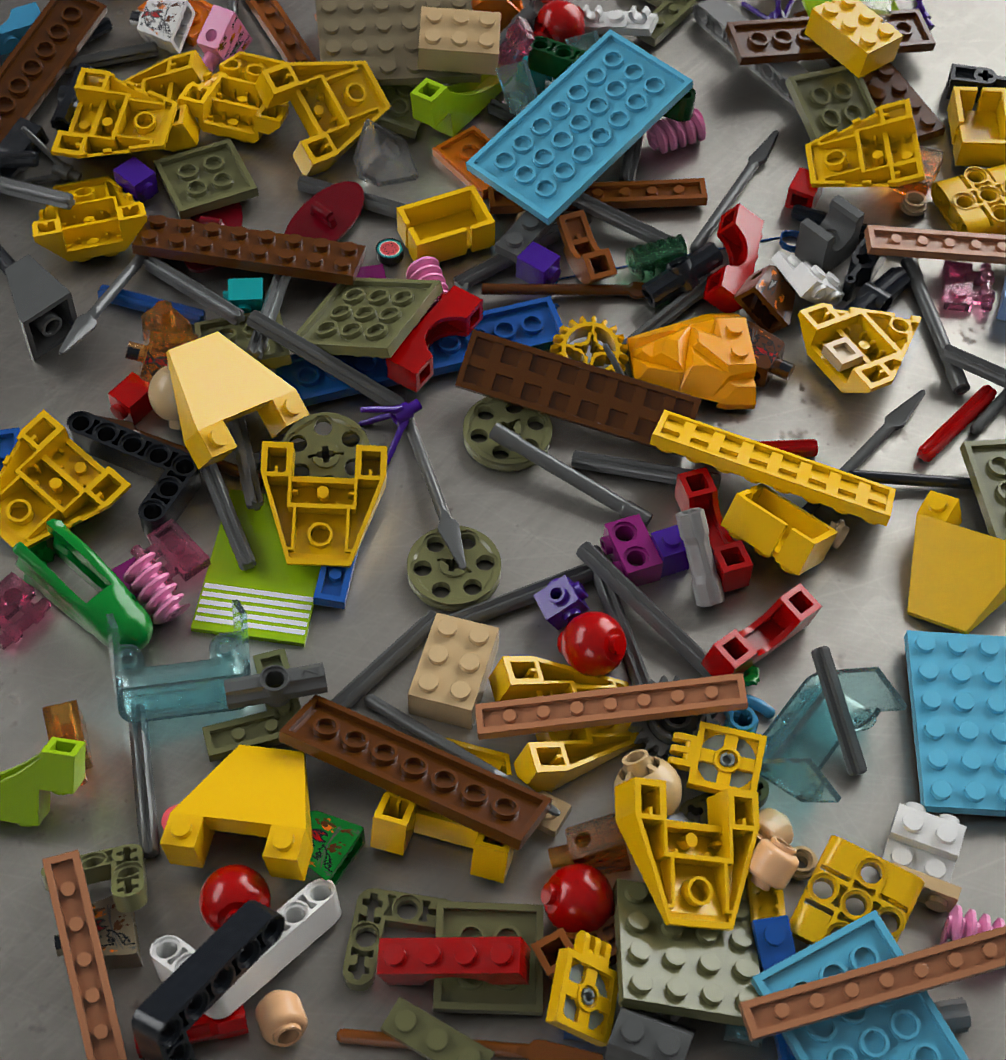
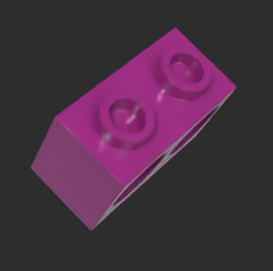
[600,514,663,587]

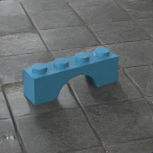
[0,2,41,56]

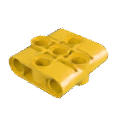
[931,164,1006,235]
[789,835,925,945]

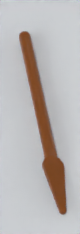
[336,1028,603,1060]

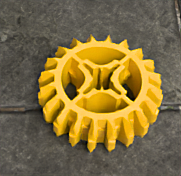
[550,315,629,372]

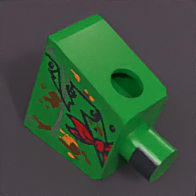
[306,810,366,887]

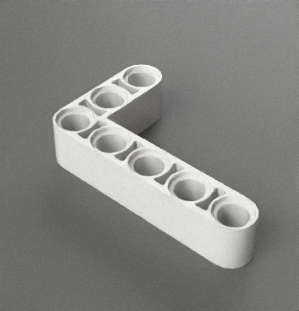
[150,879,342,1019]

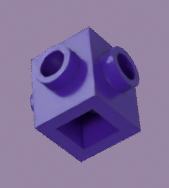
[533,575,590,630]

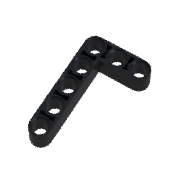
[66,411,202,539]
[131,900,285,1060]

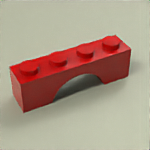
[703,203,764,313]
[386,285,483,393]
[674,467,753,592]
[700,583,822,676]
[376,936,531,985]

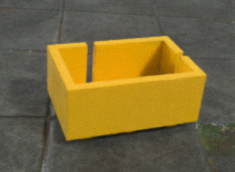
[804,0,903,78]
[947,86,1006,167]
[396,185,495,262]
[720,483,838,576]

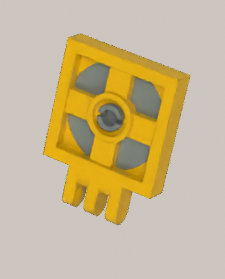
[667,721,767,794]
[545,930,618,1047]

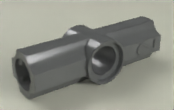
[223,663,328,710]

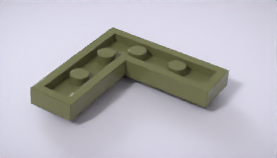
[634,0,698,47]
[202,648,301,762]
[380,996,495,1060]

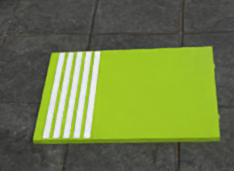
[191,489,321,647]

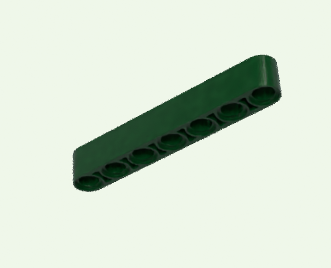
[527,36,696,122]

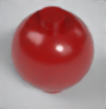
[530,0,585,47]
[557,611,627,677]
[541,863,614,933]
[199,864,271,932]

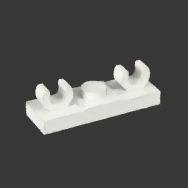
[583,4,659,36]

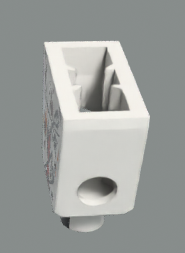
[130,0,196,54]

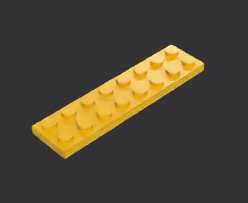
[650,410,896,526]

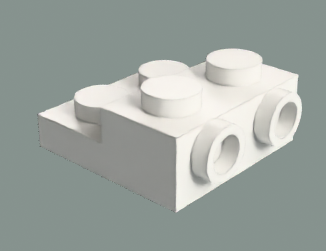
[771,251,845,307]
[877,802,967,883]

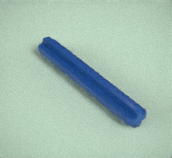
[97,284,206,325]

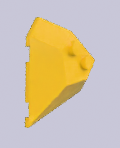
[798,303,922,393]

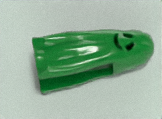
[12,518,153,654]

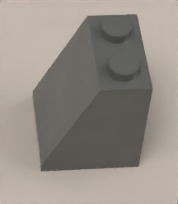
[5,254,77,361]
[605,1007,696,1060]

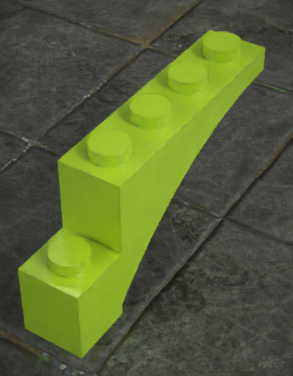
[410,64,515,137]
[0,737,86,827]

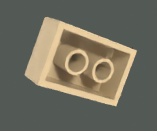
[417,6,501,75]
[408,613,499,730]

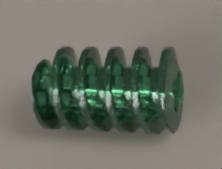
[625,234,688,281]

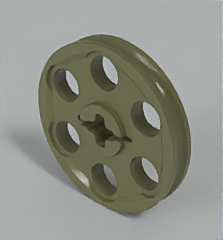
[463,397,552,472]
[282,412,370,478]
[407,526,501,612]

